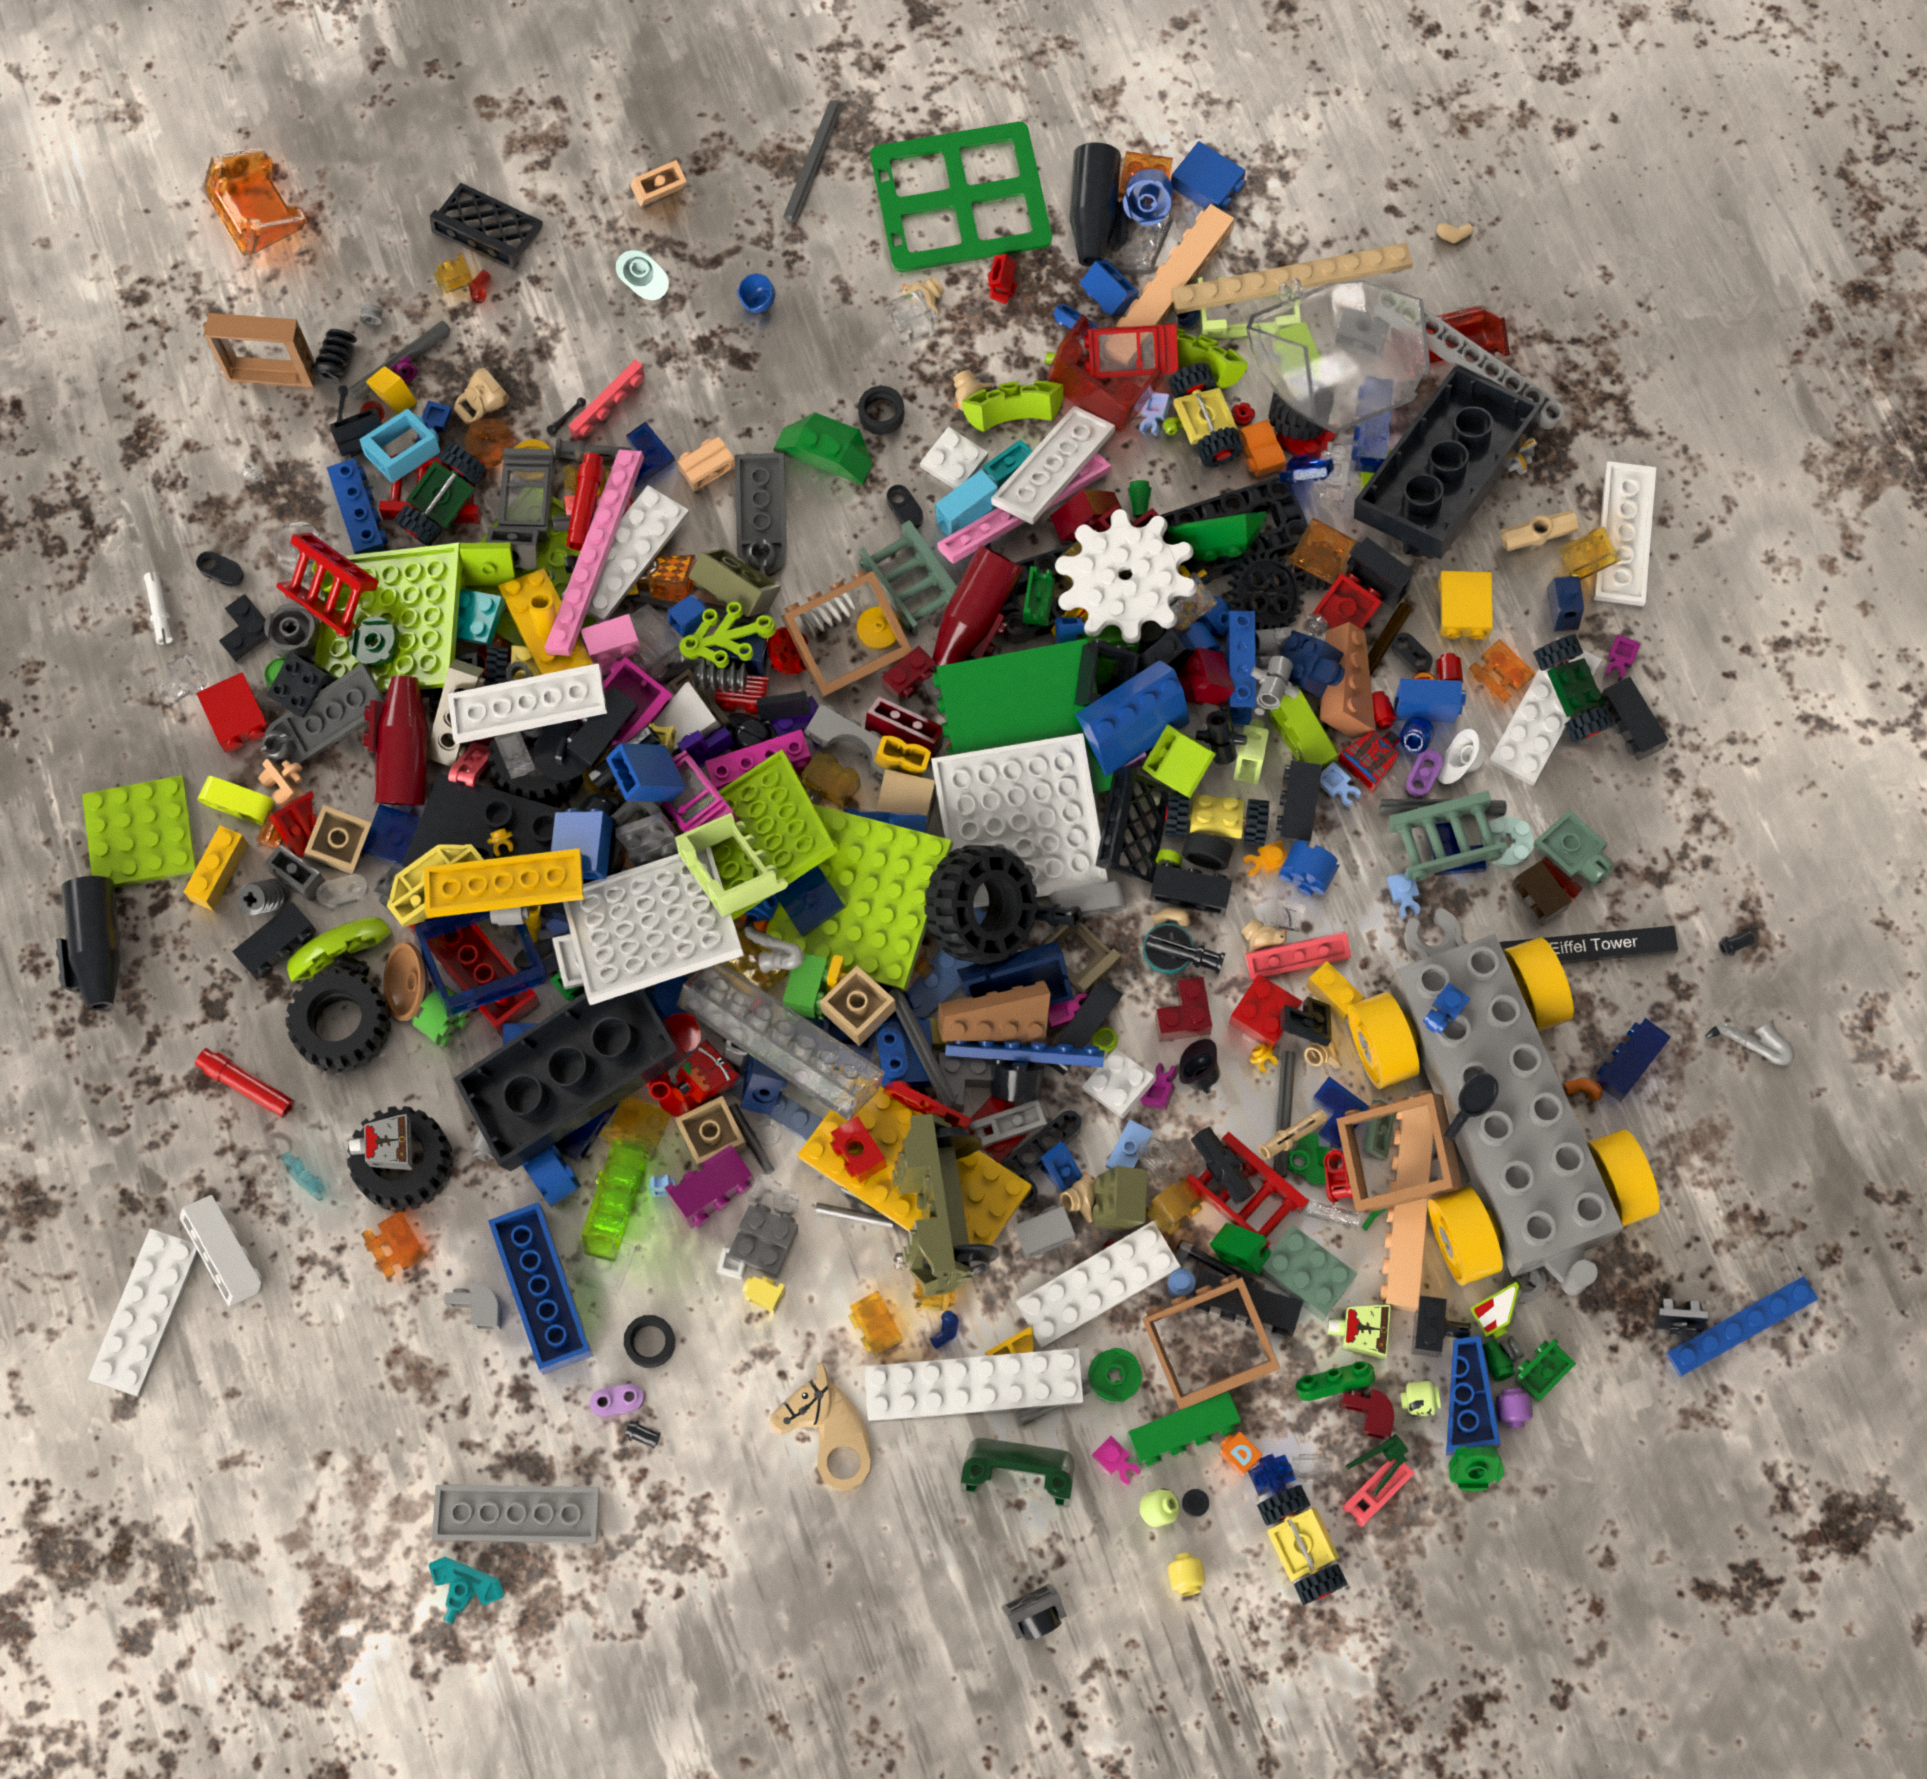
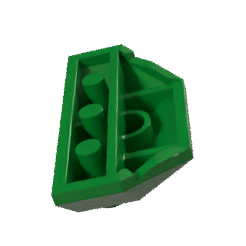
[773,412,873,485]
[1166,511,1267,561]

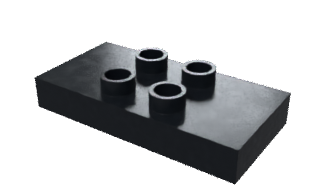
[1354,366,1542,560]
[402,773,627,923]
[453,987,688,1172]

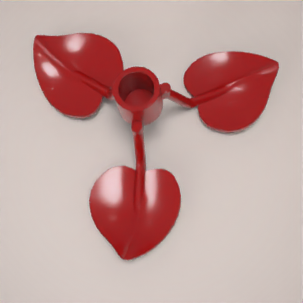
[645,1013,703,1117]

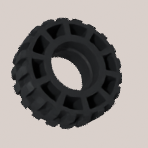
[924,845,1038,964]

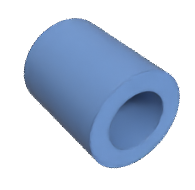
[1167,1269,1195,1299]

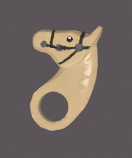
[770,1362,871,1491]

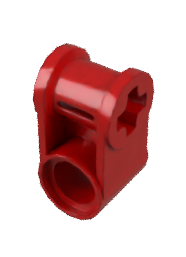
[1324,1150,1353,1203]

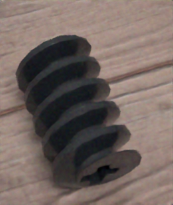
[312,329,357,384]

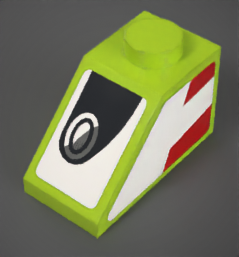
[1470,1282,1523,1339]

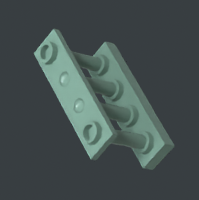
[859,520,957,636]
[1387,791,1508,881]

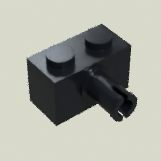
[1411,1295,1471,1358]

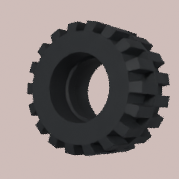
[1268,377,1334,441]

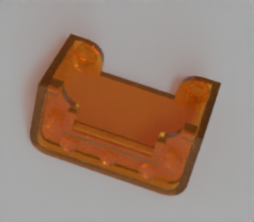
[204,147,306,256]

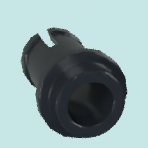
[1719,929,1754,956]
[335,952,370,977]
[625,1420,661,1449]

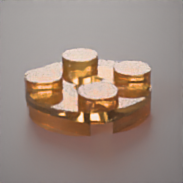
[464,418,514,467]

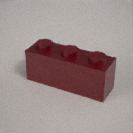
[864,696,944,763]

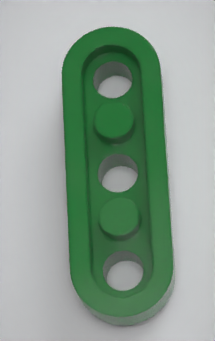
[1295,1361,1376,1401]

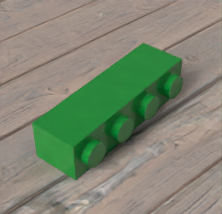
[1127,1391,1241,1467]

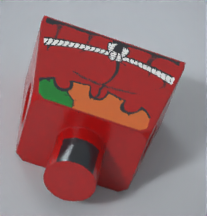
[672,1039,739,1103]

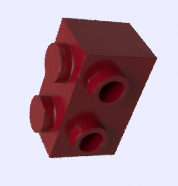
[881,645,936,705]

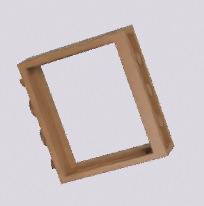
[203,313,316,387]
[781,569,912,697]
[1336,1090,1463,1213]
[1142,1274,1280,1410]

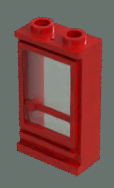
[1084,323,1179,379]

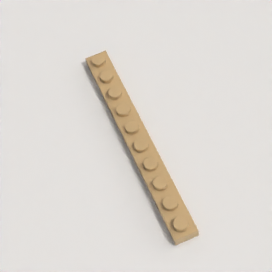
[1171,243,1413,314]

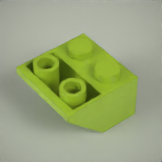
[1142,724,1216,798]

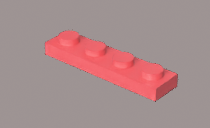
[568,359,645,441]
[1244,931,1351,980]

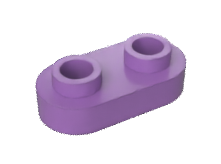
[1406,749,1443,798]

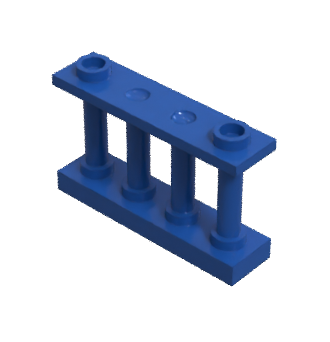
[1225,611,1256,728]

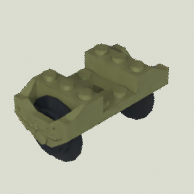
[892,1114,999,1296]

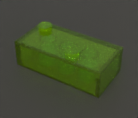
[580,1139,647,1262]

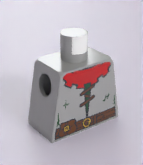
[349,1114,413,1170]

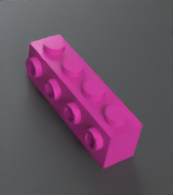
[705,730,813,791]

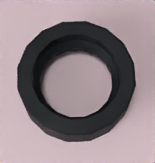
[858,385,905,435]
[1182,833,1233,870]
[623,1315,676,1368]

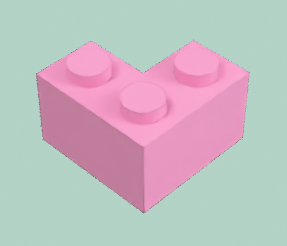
[580,614,640,675]

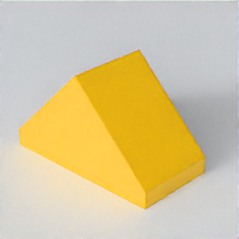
[366,366,417,415]

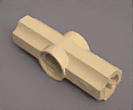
[1500,509,1579,552]

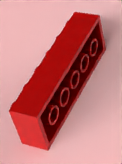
[407,913,540,1036]

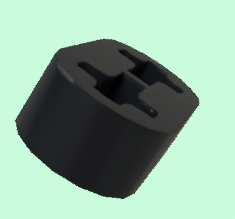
[1391,632,1433,674]

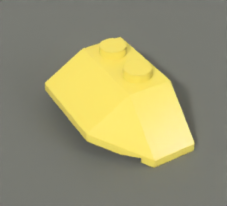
[387,844,484,927]

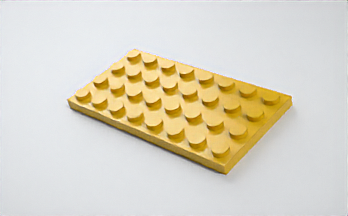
[797,1072,1032,1245]

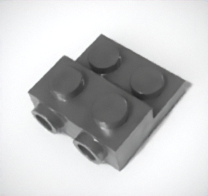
[615,812,681,867]
[728,1203,798,1278]

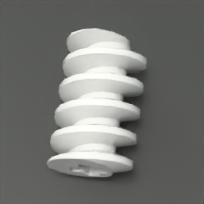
[800,592,855,637]

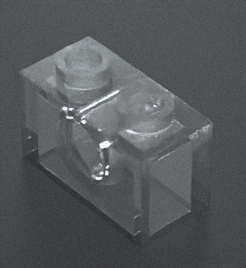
[1170,572,1218,630]

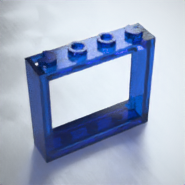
[414,911,546,1018]

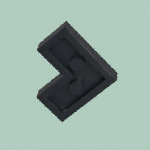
[219,594,267,662]
[1280,996,1332,1047]

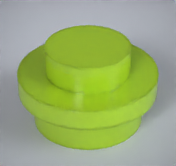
[1092,1027,1118,1053]

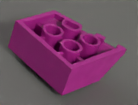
[664,1145,754,1229]

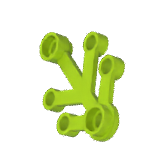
[679,602,776,668]

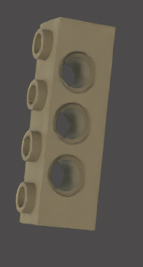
[427,659,486,767]

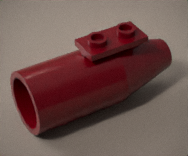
[932,545,1024,666]
[363,676,429,806]

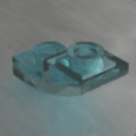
[280,1151,325,1201]

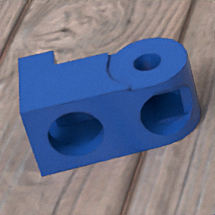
[1055,617,1084,644]

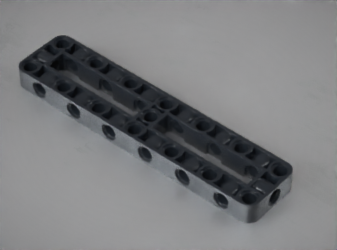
[1000,477,1310,644]

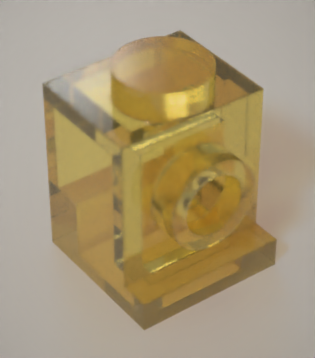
[433,253,473,294]

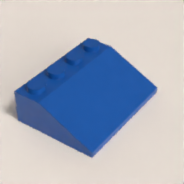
[1076,660,1190,777]

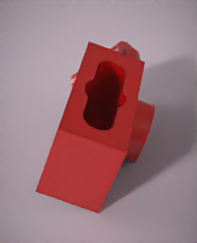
[988,254,1017,304]

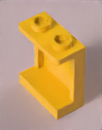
[1438,571,1493,640]

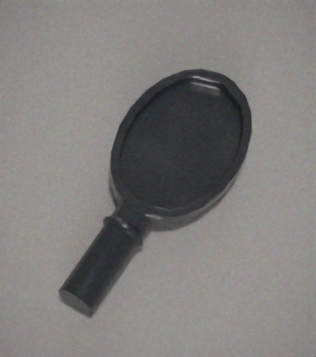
[1444,1072,1498,1141]

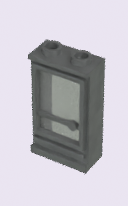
[497,448,556,543]

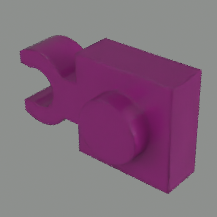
[1605,634,1641,682]
[1140,1063,1177,1110]

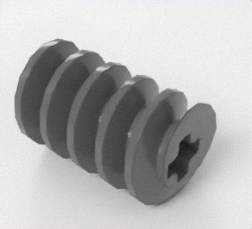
[693,657,748,695]
[238,878,289,915]

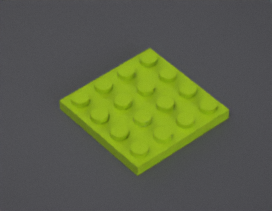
[82,775,197,888]

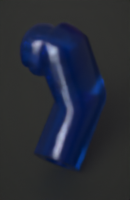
[929,1310,959,1350]

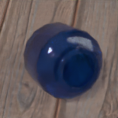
[1399,716,1435,754]

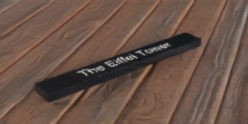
[1499,926,1678,963]

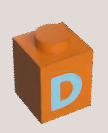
[1219,1432,1263,1477]

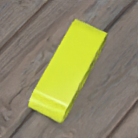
[197,776,275,825]

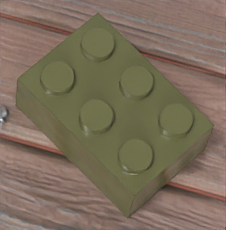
[688,547,781,617]

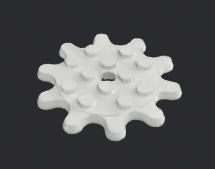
[1055,509,1197,644]

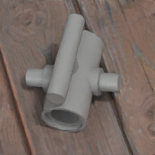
[1255,627,1296,667]
[1250,656,1300,715]

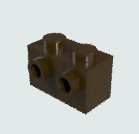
[1512,861,1572,925]

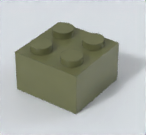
[1093,1166,1148,1232]

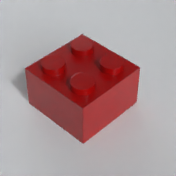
[1229,974,1303,1049]

